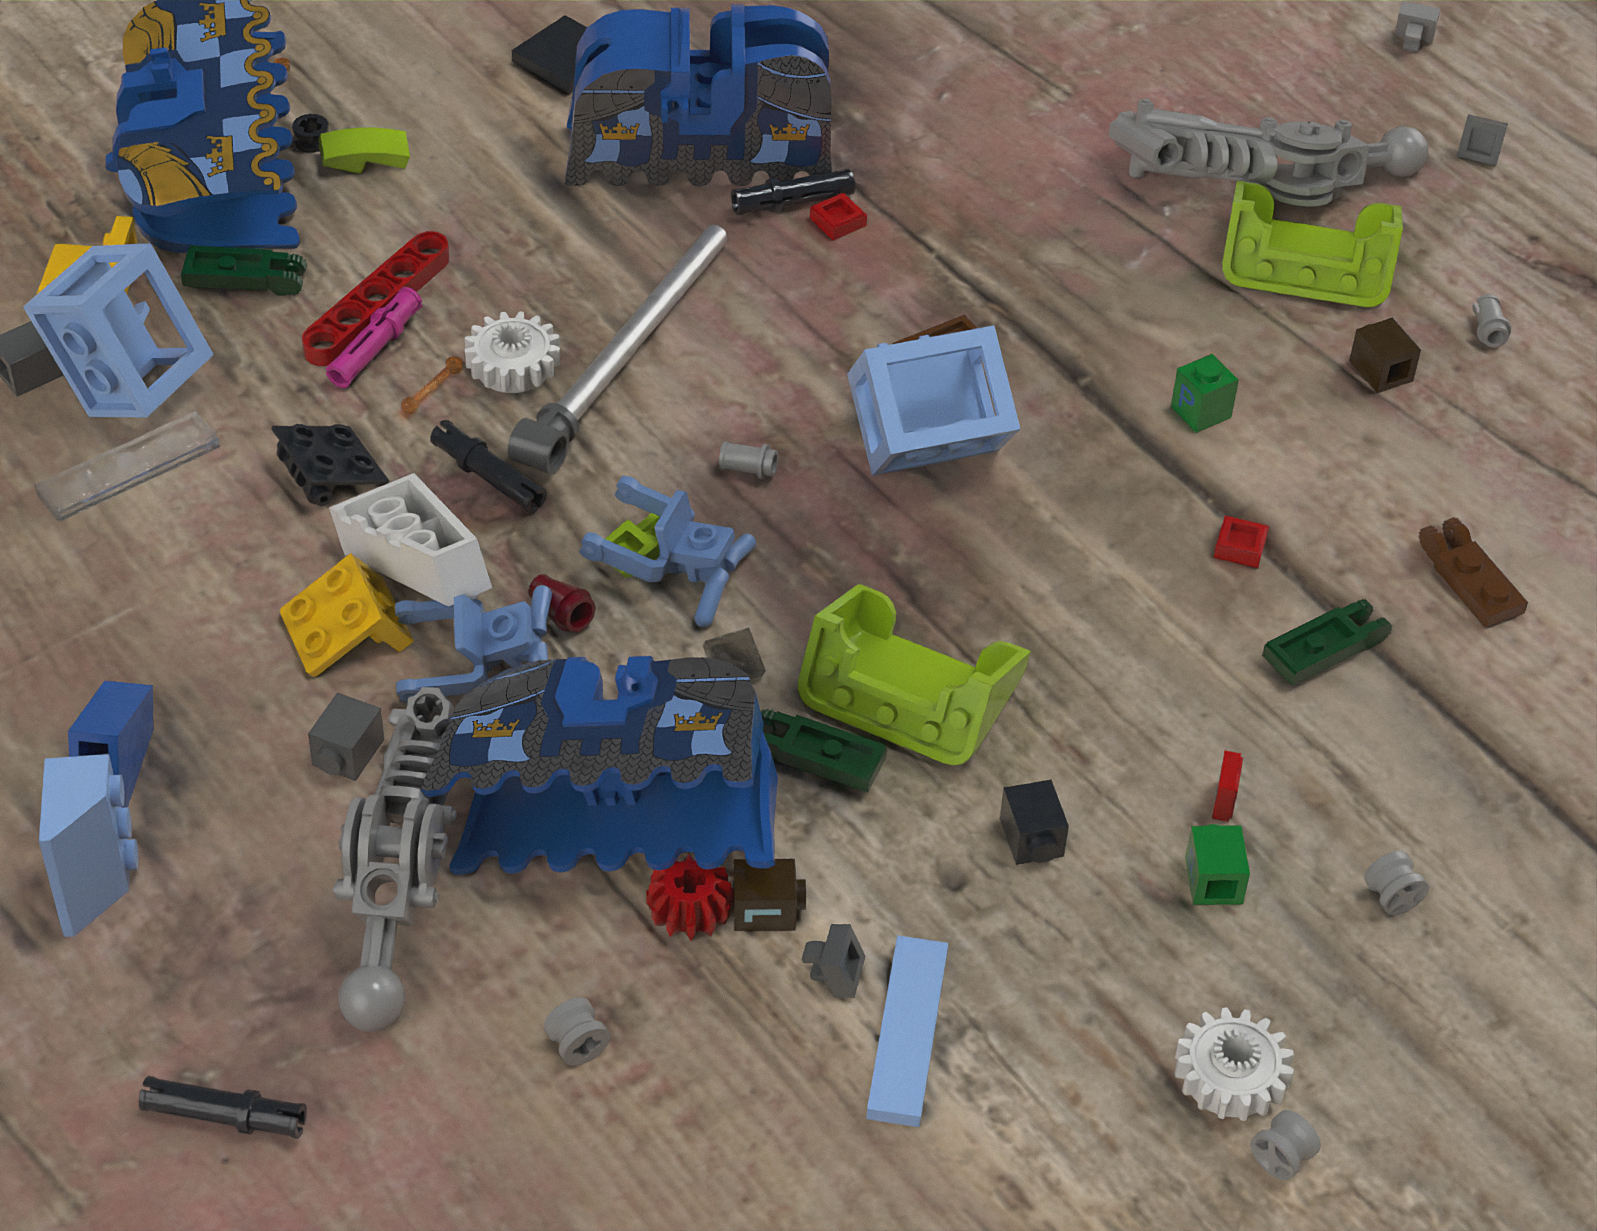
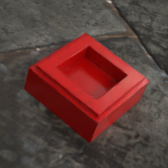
[809,193,867,241]
[1213,515,1269,568]
[1212,750,1243,822]

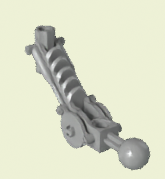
[1109,98,1429,207]
[333,687,457,1032]

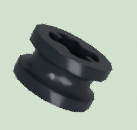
[292,114,329,153]

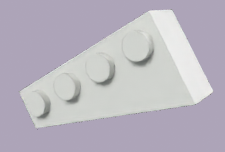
[329,473,492,607]

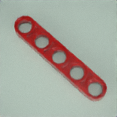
[302,231,450,366]

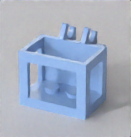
[23,243,214,418]
[847,325,1020,476]

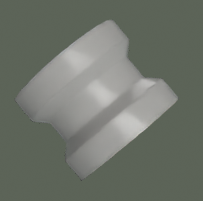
[1364,851,1429,915]
[544,997,610,1066]
[1250,1110,1321,1180]

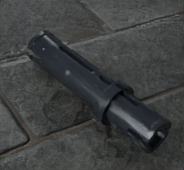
[731,168,855,216]
[430,420,547,514]
[139,1076,307,1139]

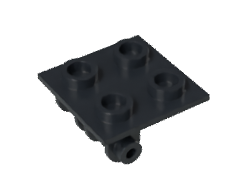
[271,424,389,506]

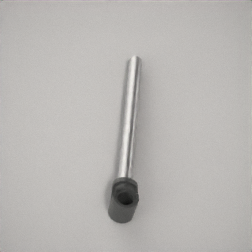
[508,225,728,475]

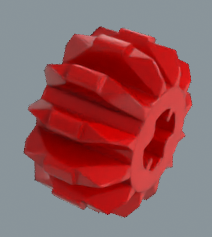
[646,852,734,941]

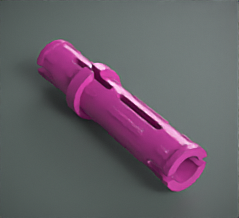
[326,287,423,388]

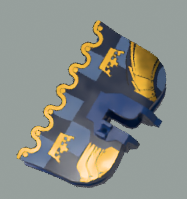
[105,0,300,253]

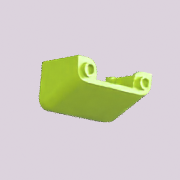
[1222,181,1403,307]
[798,584,1031,765]

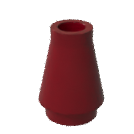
[528,574,596,632]

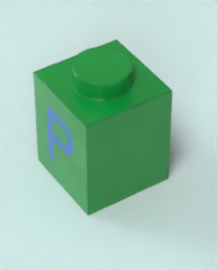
[1171,354,1239,433]
[1185,824,1250,905]

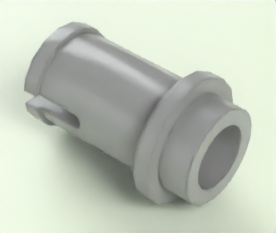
[1472,294,1511,347]
[719,441,778,480]

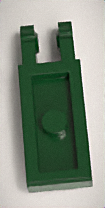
[181,245,307,296]
[1262,599,1393,686]
[761,708,887,792]

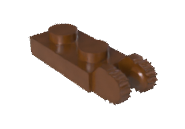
[1418,517,1528,627]

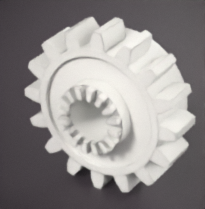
[464,311,560,393]
[1174,1007,1294,1121]

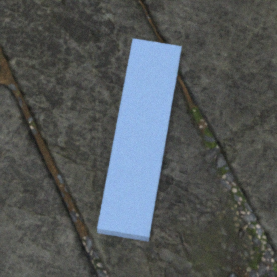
[866,935,948,1127]

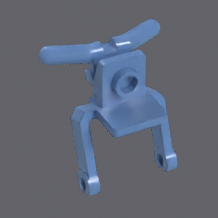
[579,476,756,627]
[395,585,552,703]

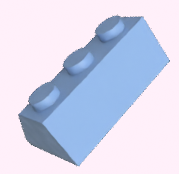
[39,754,139,937]

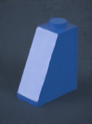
[68,681,154,808]

